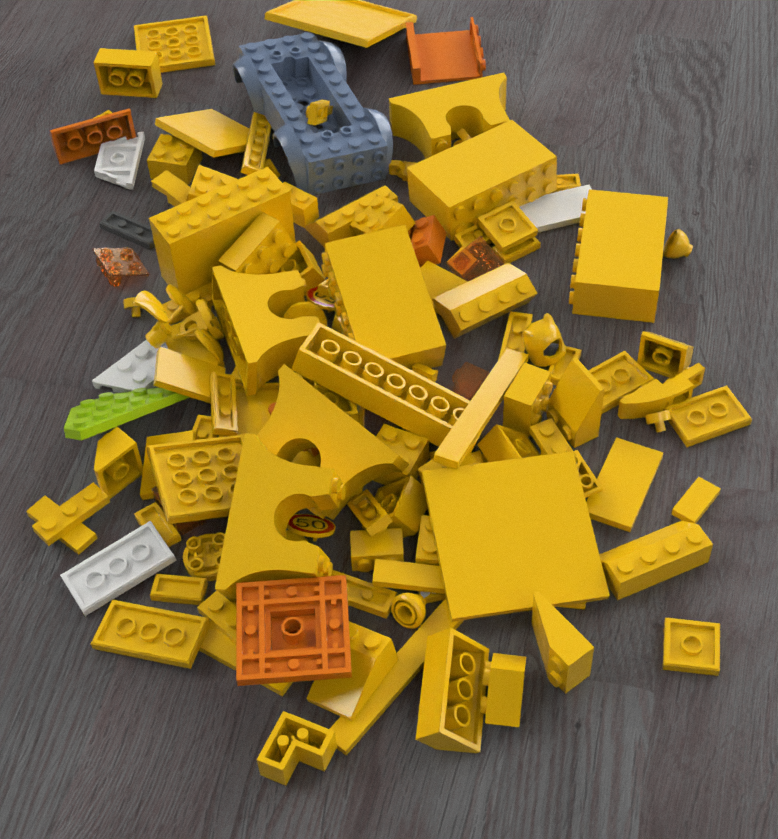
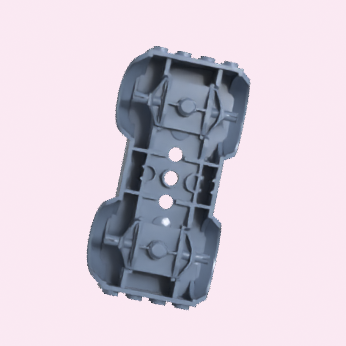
[232,32,393,195]

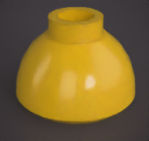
[663,229,693,259]
[391,592,426,629]

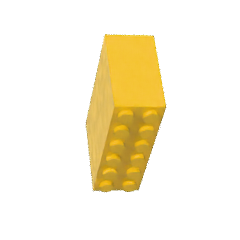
[407,120,557,241]
[149,167,296,294]
[569,189,668,323]
[321,225,446,370]

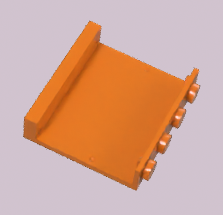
[406,17,486,85]

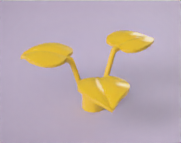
[133,284,223,366]

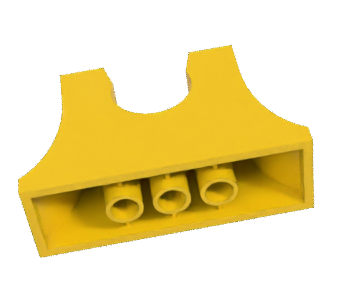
[389,73,510,159]
[212,266,320,396]
[257,364,409,520]
[215,433,346,601]

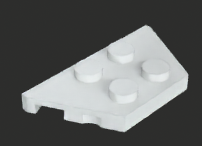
[94,132,145,190]
[92,340,168,393]

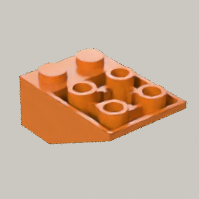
[408,215,447,268]

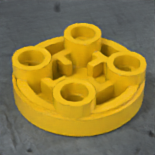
[183,532,225,581]

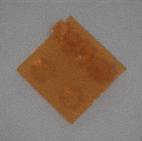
[446,236,504,282]
[92,247,149,287]

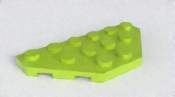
[64,387,190,441]

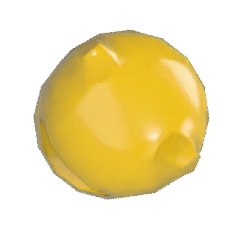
[523,313,566,367]

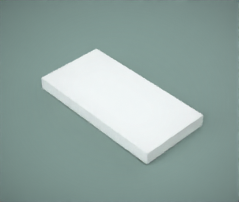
[519,185,592,232]
[60,521,177,616]

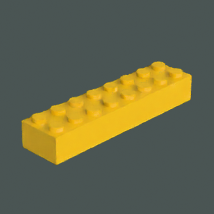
[291,322,482,454]

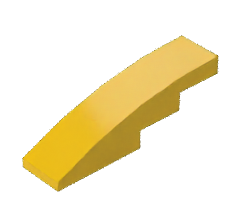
[151,170,190,207]

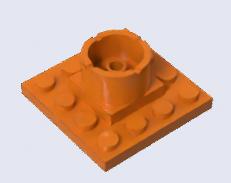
[236,575,352,686]

